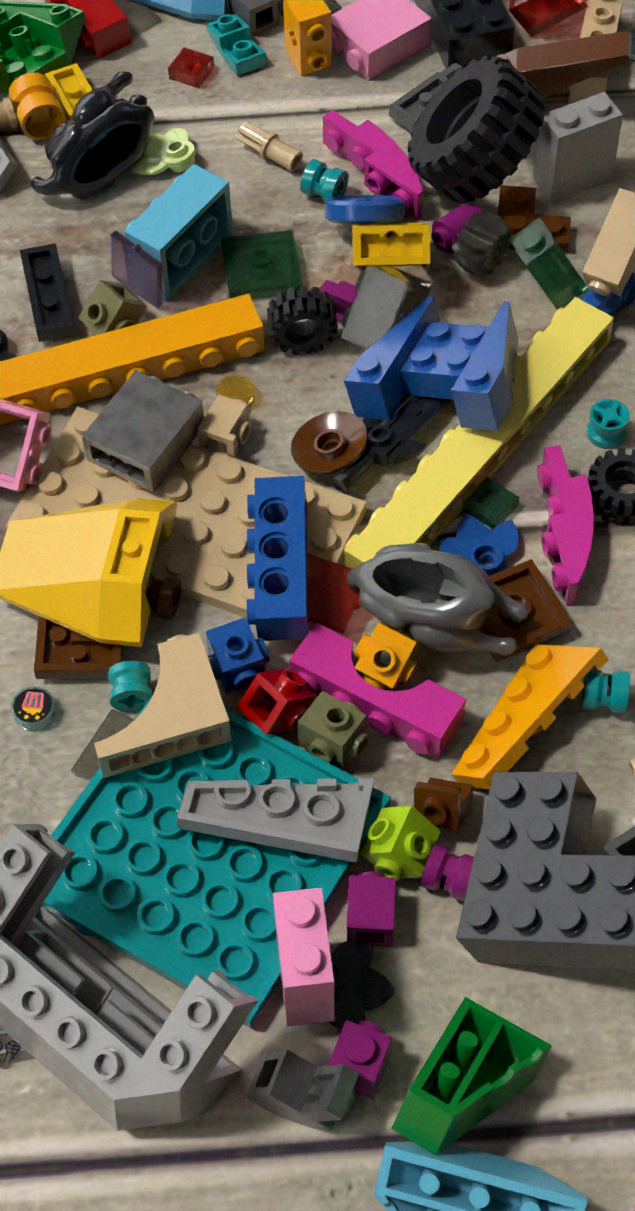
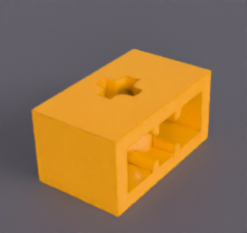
[283,0,332,76]

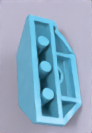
[374,1141,587,1211]

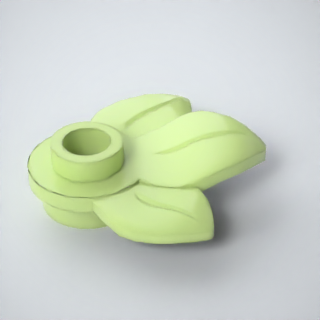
[132,128,196,175]

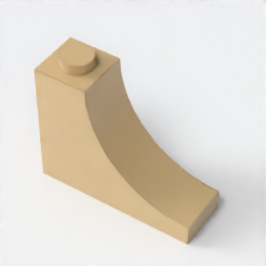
[582,188,635,296]
[94,633,231,778]

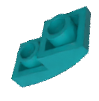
[206,14,268,76]

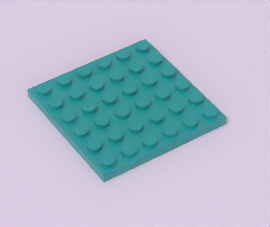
[42,693,391,1028]

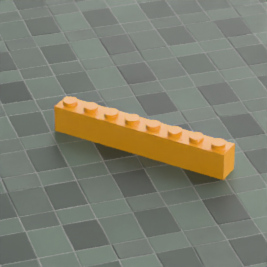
[0,294,265,425]

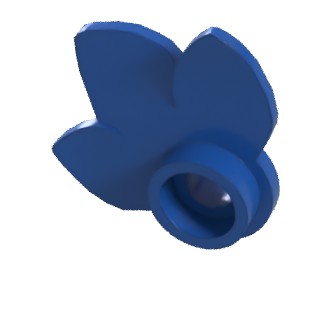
[438,514,519,576]

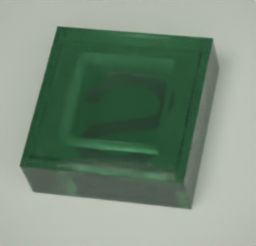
[462,477,520,529]

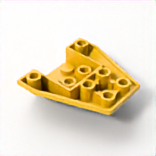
[0,498,177,647]

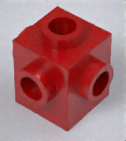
[237,669,316,735]

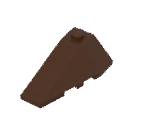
[496,30,632,98]

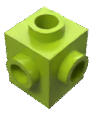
[360,806,441,881]

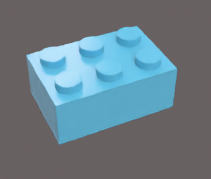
[124,164,233,302]

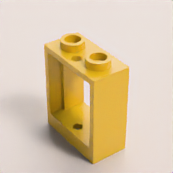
[352,222,430,266]

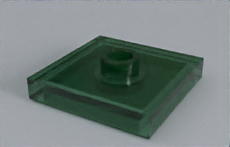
[220,230,303,299]

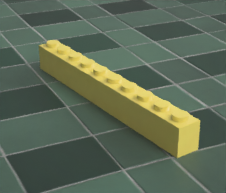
[343,297,614,575]

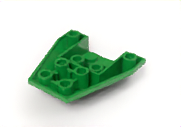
[0,1,86,94]

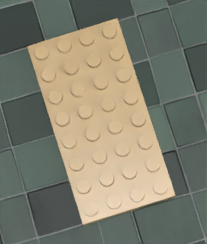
[5,407,366,628]

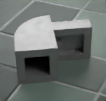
[246,1049,359,1131]

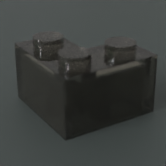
[341,265,433,349]

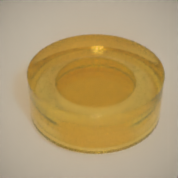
[216,375,255,408]

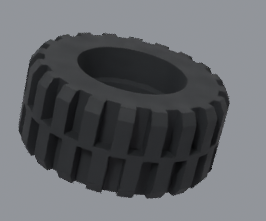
[407,56,545,203]

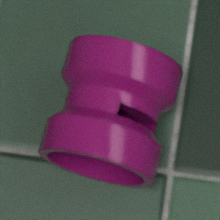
[421,843,474,901]

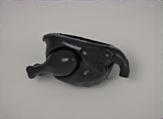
[30,72,155,200]

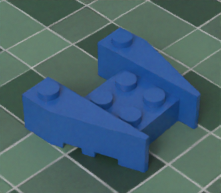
[344,297,518,431]

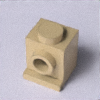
[197,394,251,459]

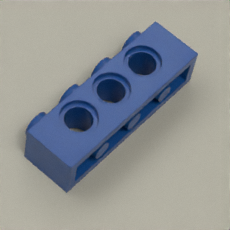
[247,476,309,641]

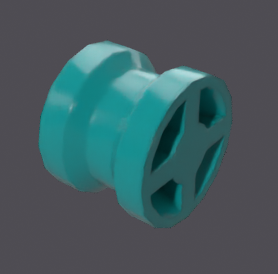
[587,399,630,449]
[108,661,152,712]

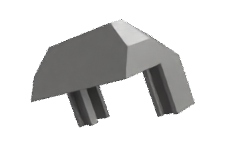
[0,824,258,1131]

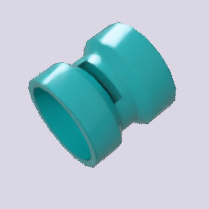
[300,159,349,202]
[581,667,630,714]

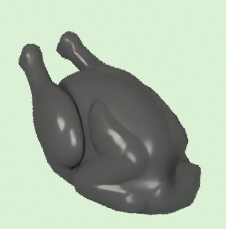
[347,543,529,656]

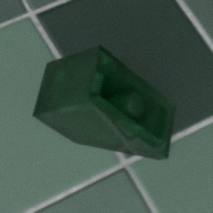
[509,217,589,310]

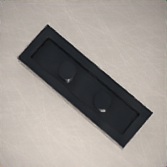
[20,243,76,342]

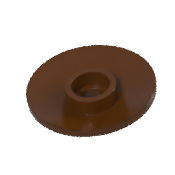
[291,411,368,475]

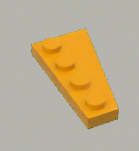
[451,644,609,790]

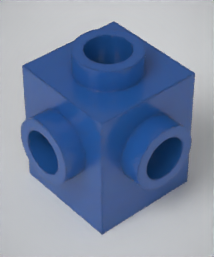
[205,617,270,694]

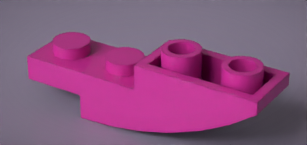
[323,110,423,220]
[537,445,594,606]

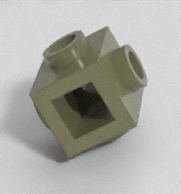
[78,280,147,336]
[298,691,369,770]

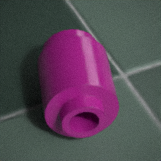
[431,204,487,254]

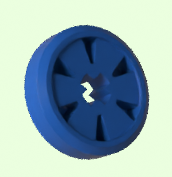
[325,195,405,224]

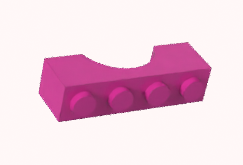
[289,622,466,759]

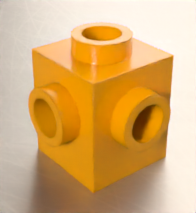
[353,622,419,690]

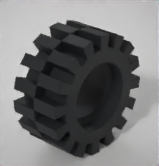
[267,286,338,355]
[588,448,635,525]

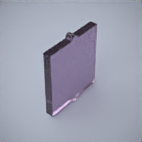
[110,230,163,309]

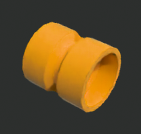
[8,73,66,140]

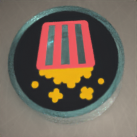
[11,687,56,732]

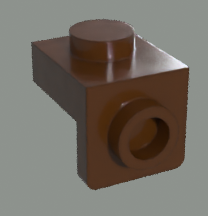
[414,777,473,831]

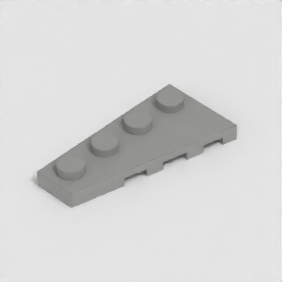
[177,778,374,863]

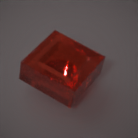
[168,47,214,89]

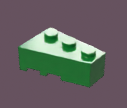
[391,997,552,1155]

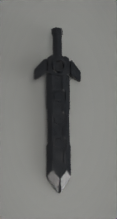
[332,396,453,493]

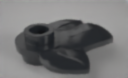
[328,940,395,1030]

